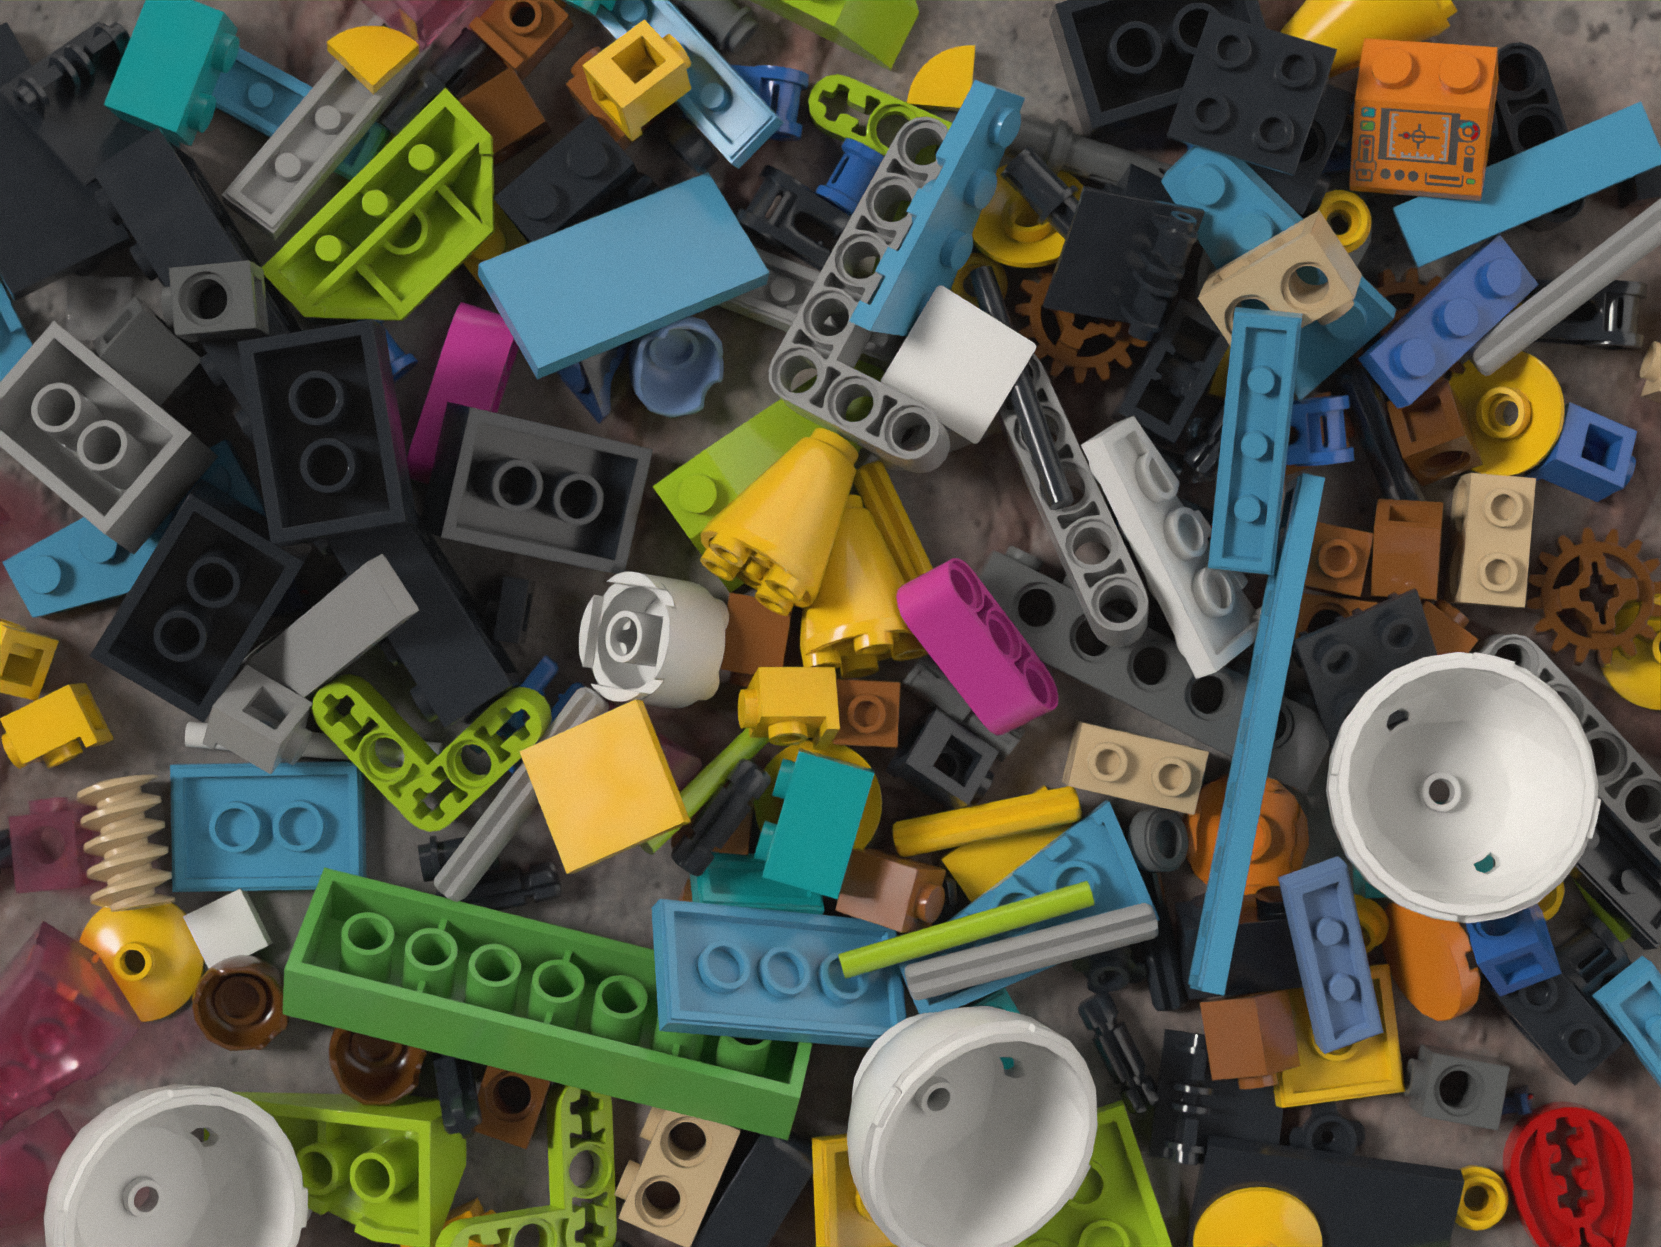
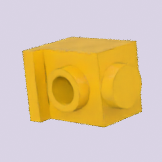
[582,19,691,141]
[0,618,59,701]
[738,667,840,750]
[0,683,114,769]

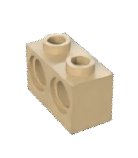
[1198,210,1362,346]
[1444,473,1536,608]
[1062,720,1209,815]
[614,1107,741,1247]

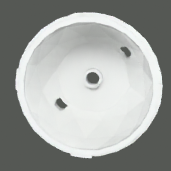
[1326,652,1601,923]
[847,1006,1098,1247]
[44,1084,308,1247]

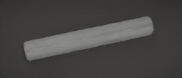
[1466,198,1661,376]
[434,687,609,902]
[905,903,1158,1000]

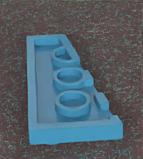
[849,80,1025,337]
[1161,146,1396,399]
[2,440,267,618]
[898,800,1160,1014]

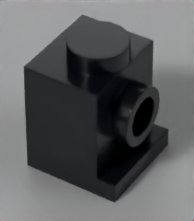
[885,709,999,811]

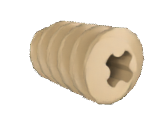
[76,775,175,912]

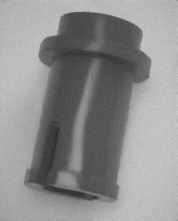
[675,0,759,54]

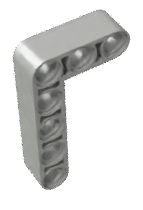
[768,116,950,473]
[868,353,1148,647]
[1387,634,1661,871]

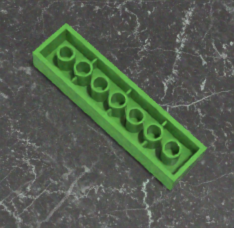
[283,867,812,1140]

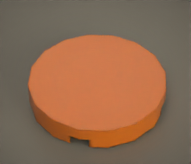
[1182,773,1309,895]
[1382,902,1481,1021]

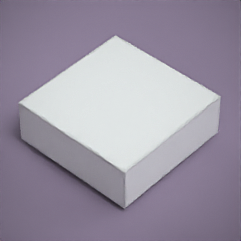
[183,888,272,969]

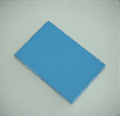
[170,761,367,892]

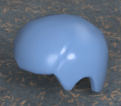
[628,316,724,418]

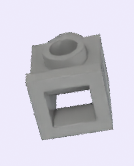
[202,665,313,774]

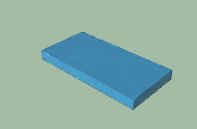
[478,172,769,379]
[651,899,906,1048]

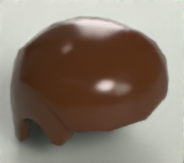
[192,955,290,1051]
[328,1027,427,1106]

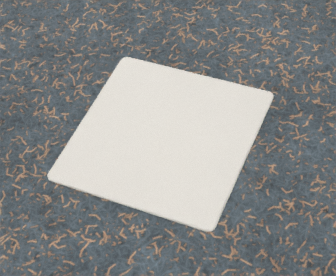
[881,285,1036,444]

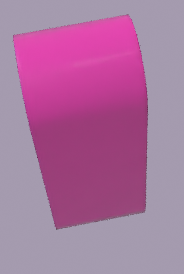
[407,302,519,485]
[896,558,1059,736]

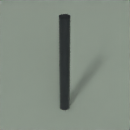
[968,266,1074,510]

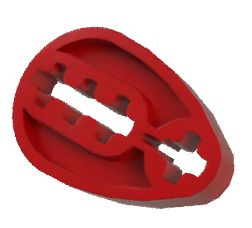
[1503,1102,1634,1247]

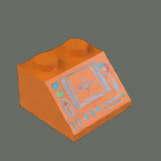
[1349,38,1498,201]

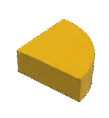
[327,25,419,95]
[907,45,976,112]

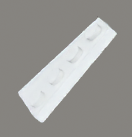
[1081,416,1262,679]

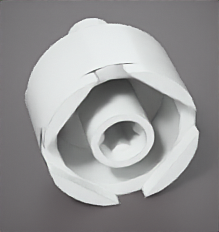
[579,572,729,709]

